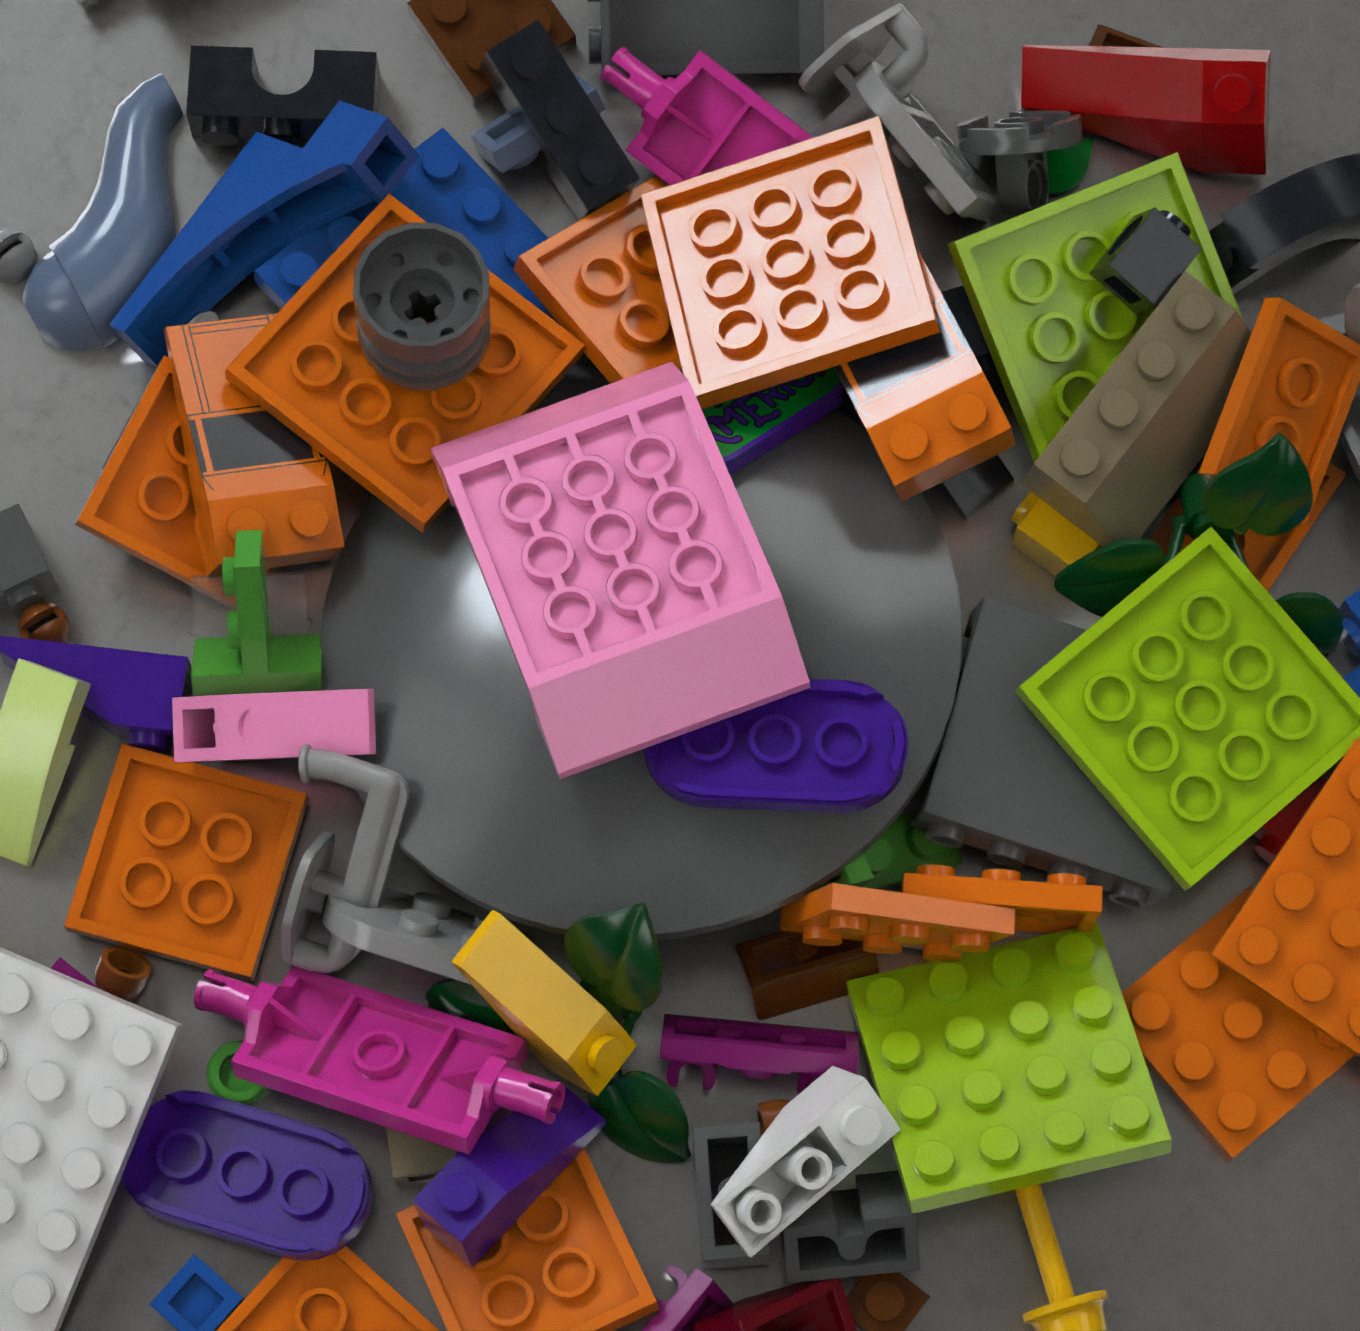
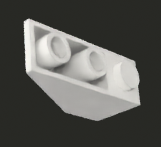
[710,1066,901,1258]

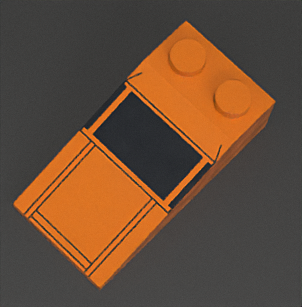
[834,248,1016,502]
[164,313,345,577]

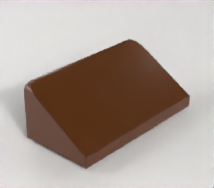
[735,931,879,1020]

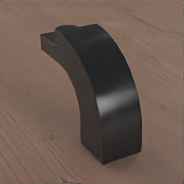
[1209,153,1360,295]

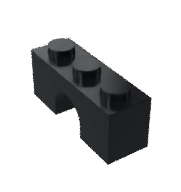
[479,19,640,221]
[186,45,381,146]

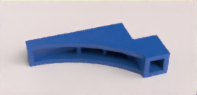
[109,100,419,367]

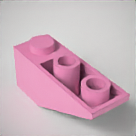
[172,689,376,762]

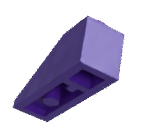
[0,636,192,753]
[413,1080,606,1268]

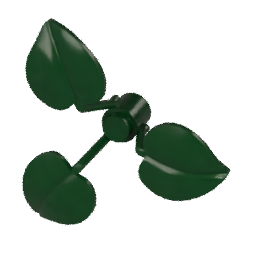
[1053,432,1343,658]
[425,903,692,1163]

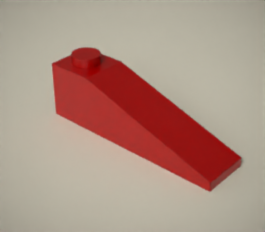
[1021,45,1271,175]

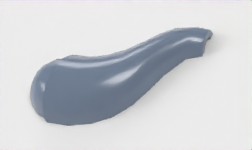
[22,73,183,351]

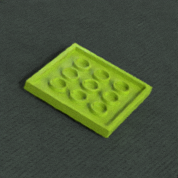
[947,152,1244,463]
[1014,527,1360,891]
[846,922,1171,1214]

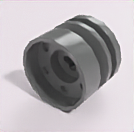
[353,223,490,390]

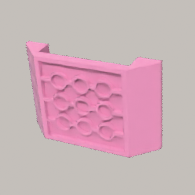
[430,362,810,780]

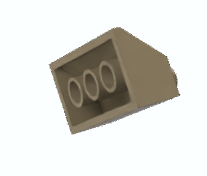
[1021,271,1251,546]

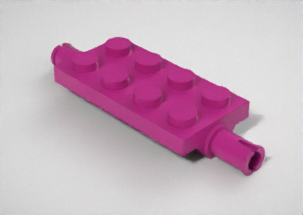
[600,46,814,185]
[194,966,565,1155]

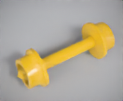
[1015,1184,1109,1331]

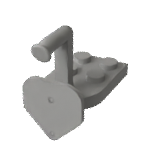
[798,3,1002,222]
[281,744,528,984]

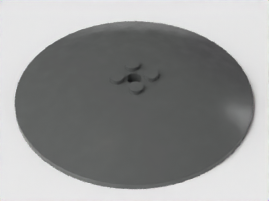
[320,359,963,940]

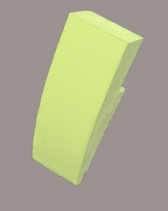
[0,658,91,866]

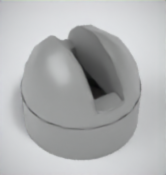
[0,229,37,283]

